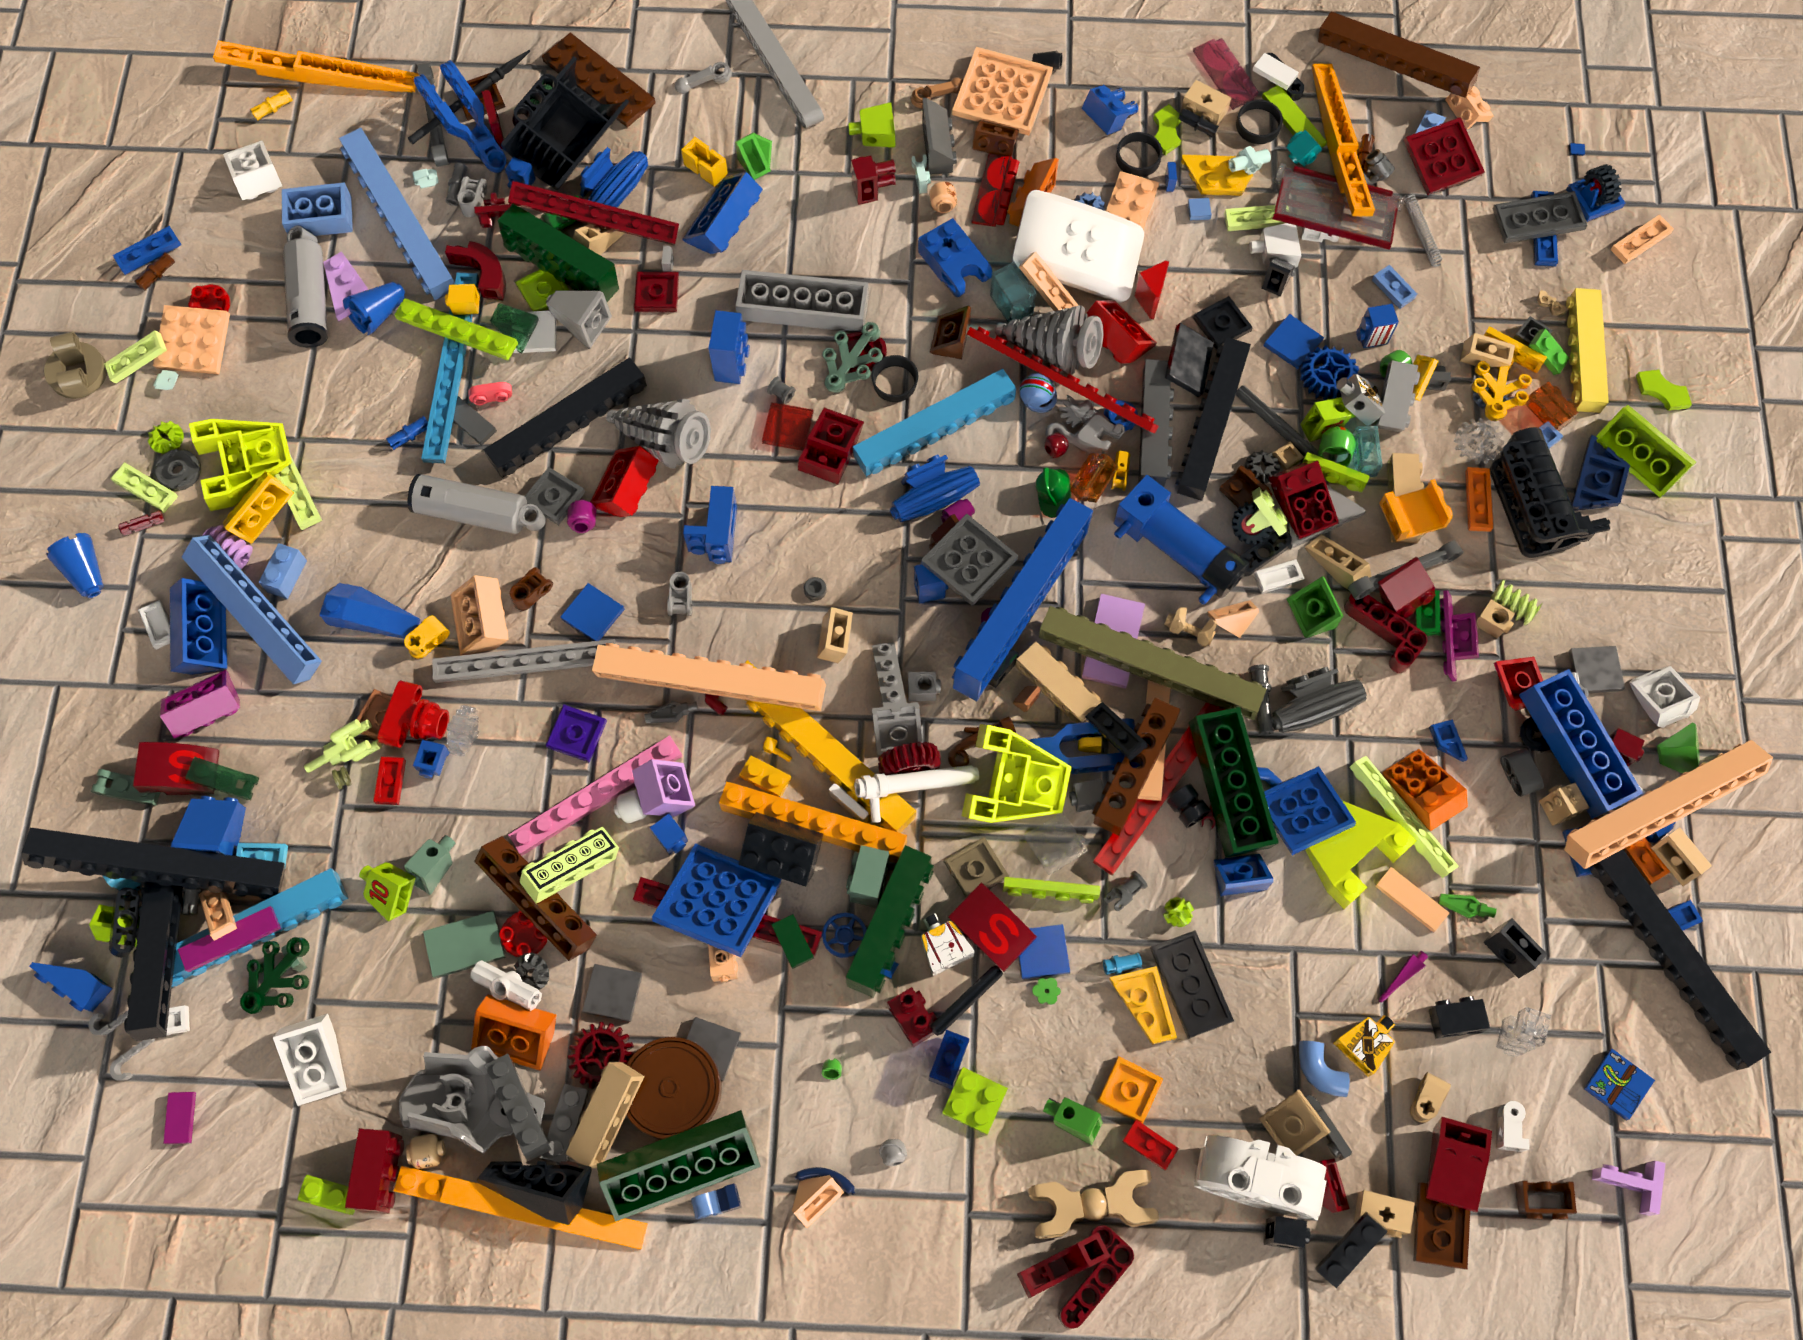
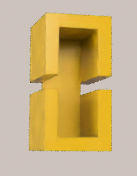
[681,137,728,187]

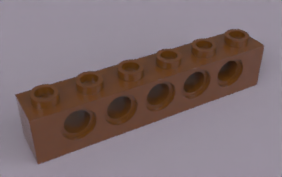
[1092,698,1180,836]
[474,836,597,961]

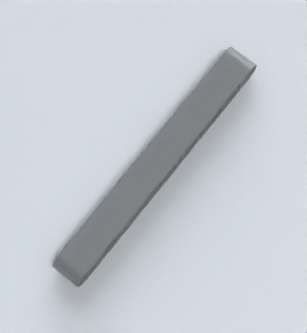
[726,0,824,129]

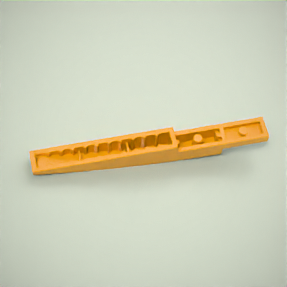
[213,40,419,92]
[1312,64,1375,217]
[393,1166,648,1249]

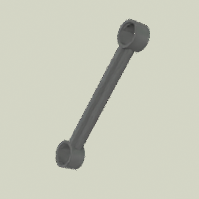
[417,62,449,167]
[1348,540,1464,600]

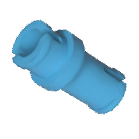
[1103,953,1142,975]

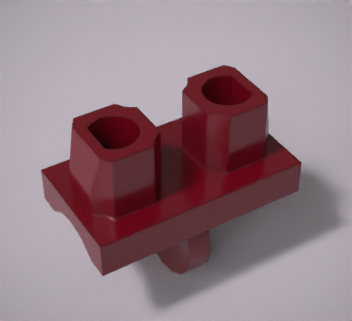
[474,192,512,228]

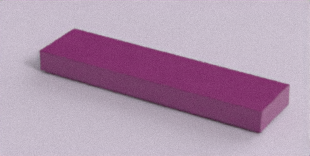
[178,906,281,972]

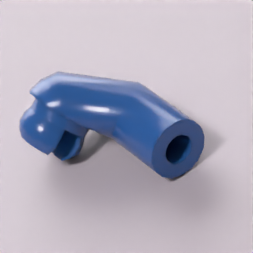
[1257,767,1282,788]

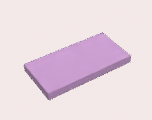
[1082,594,1145,689]

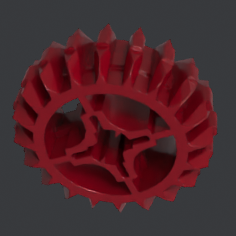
[878,742,941,775]
[567,1022,634,1089]

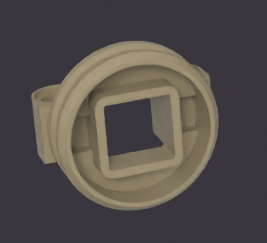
[44,331,107,399]

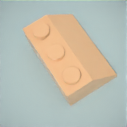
[450,575,508,656]

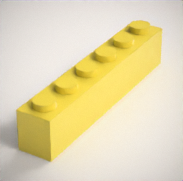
[1566,288,1609,413]

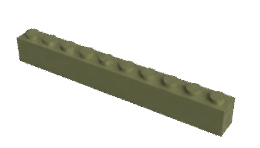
[1039,606,1267,720]

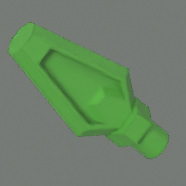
[1438,894,1496,918]

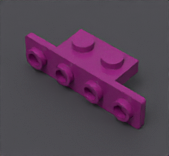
[1440,590,1479,682]

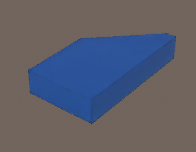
[1429,719,1468,762]

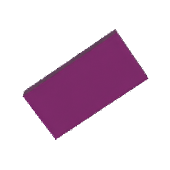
[163,1092,196,1144]

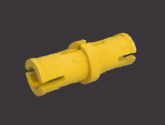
[250,89,293,121]

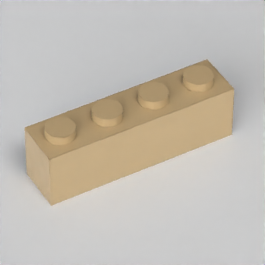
[1387,453,1425,543]
[1015,642,1101,723]
[565,1062,645,1169]

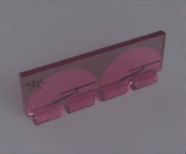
[1193,38,1259,110]

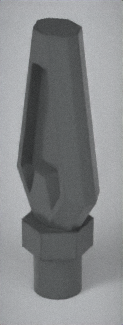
[644,701,698,724]

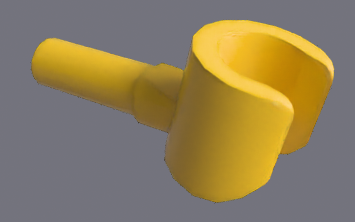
[763,737,792,763]

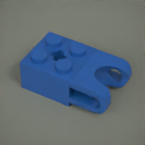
[918,218,993,297]

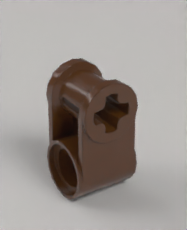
[510,567,553,611]

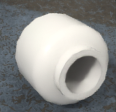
[614,789,647,823]

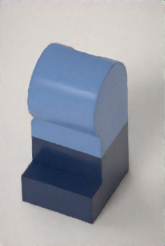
[691,1183,742,1219]

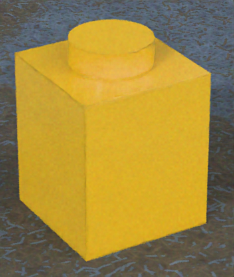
[445,284,480,315]

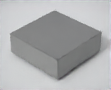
[662,246,674,272]

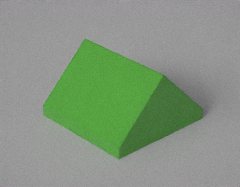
[1287,576,1343,638]

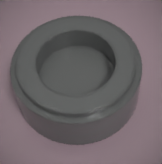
[804,577,827,601]

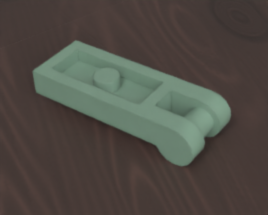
[91,769,161,806]

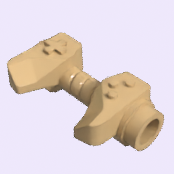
[1164,607,1217,647]

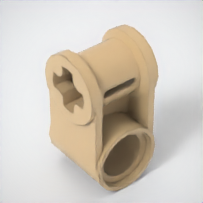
[1410,1072,1451,1123]

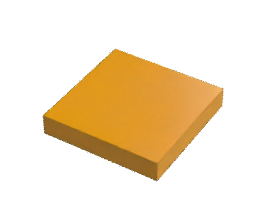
[1097,1056,1163,1124]

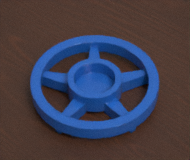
[822,913,867,958]

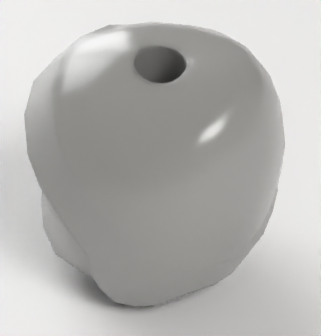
[879,1139,907,1166]

